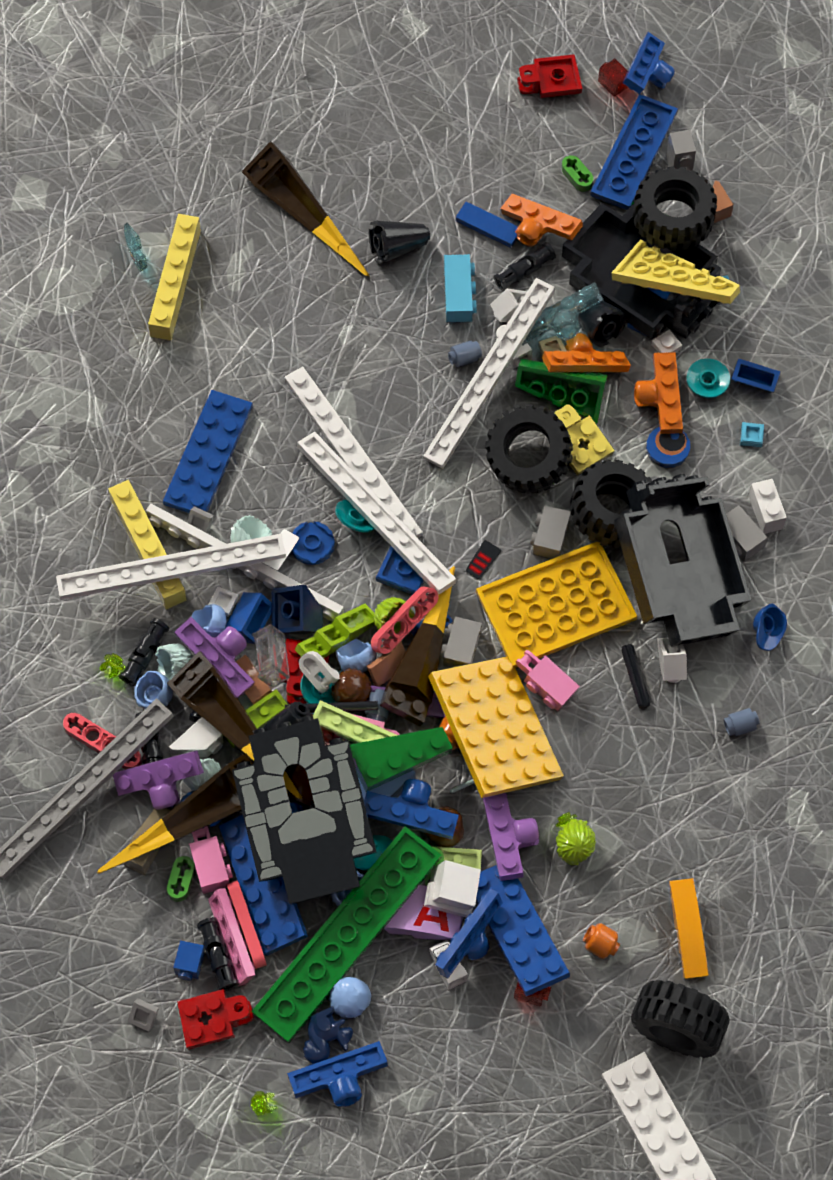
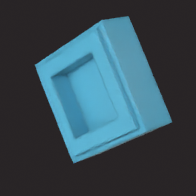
[740,422,764,447]

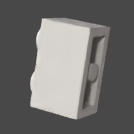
[748,479,787,534]

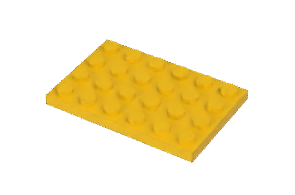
[476,542,638,668]
[428,657,564,798]

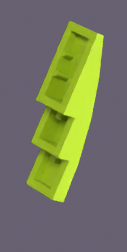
[295,603,375,658]

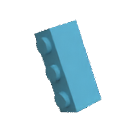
[444,254,477,322]

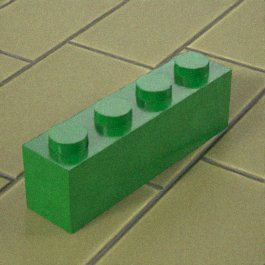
[515,358,607,424]

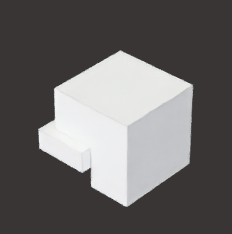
[424,860,481,918]

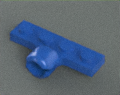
[623,32,675,94]
[364,779,459,839]
[435,888,503,979]
[287,1041,388,1107]

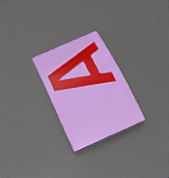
[384,885,463,941]

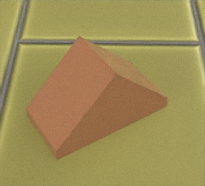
[713,180,733,223]

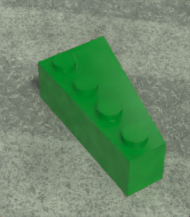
[350,727,453,792]

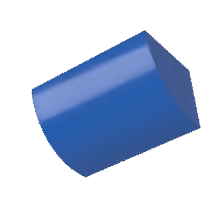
[732,358,780,393]
[225,592,272,644]

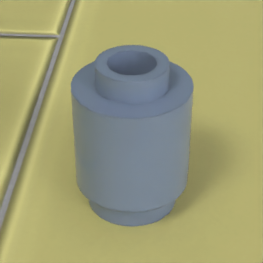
[448,340,482,368]
[365,689,389,722]
[723,708,760,737]

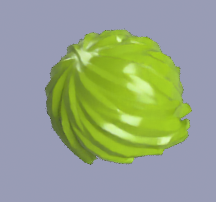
[373,597,415,638]
[556,818,596,865]

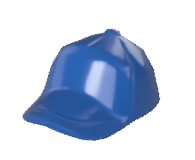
[753,604,787,651]

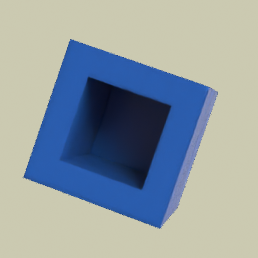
[173,940,205,981]

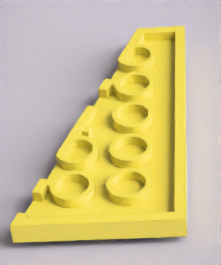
[611,239,740,304]

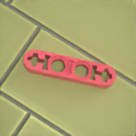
[371,586,438,654]
[63,713,142,769]
[226,880,267,970]

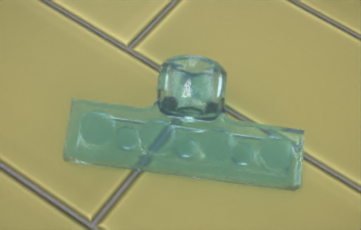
[525,282,603,342]

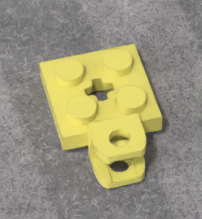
[555,405,615,476]

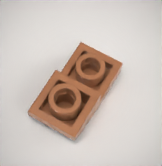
[366,641,406,687]
[236,654,273,705]

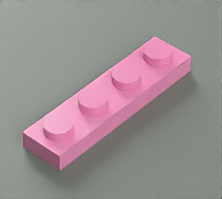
[208,888,255,986]

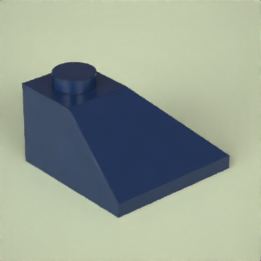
[271,585,323,634]

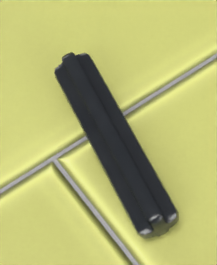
[621,644,651,709]

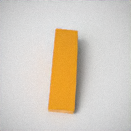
[669,878,709,979]

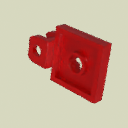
[517,54,583,98]
[278,638,331,704]
[177,989,254,1050]

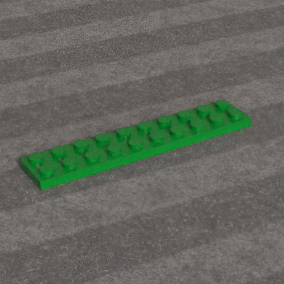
[251,826,442,1043]

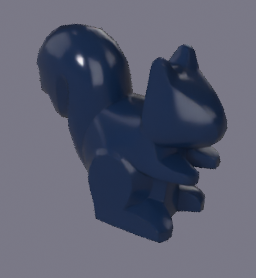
[303,1006,353,1064]

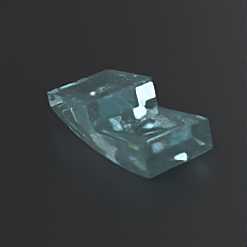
[124,223,147,272]

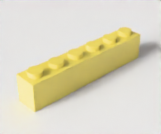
[148,214,201,340]
[108,480,187,610]

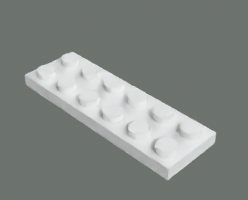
[601,1052,716,1180]

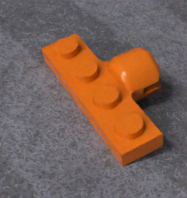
[500,194,583,247]
[542,333,631,372]
[634,352,683,434]

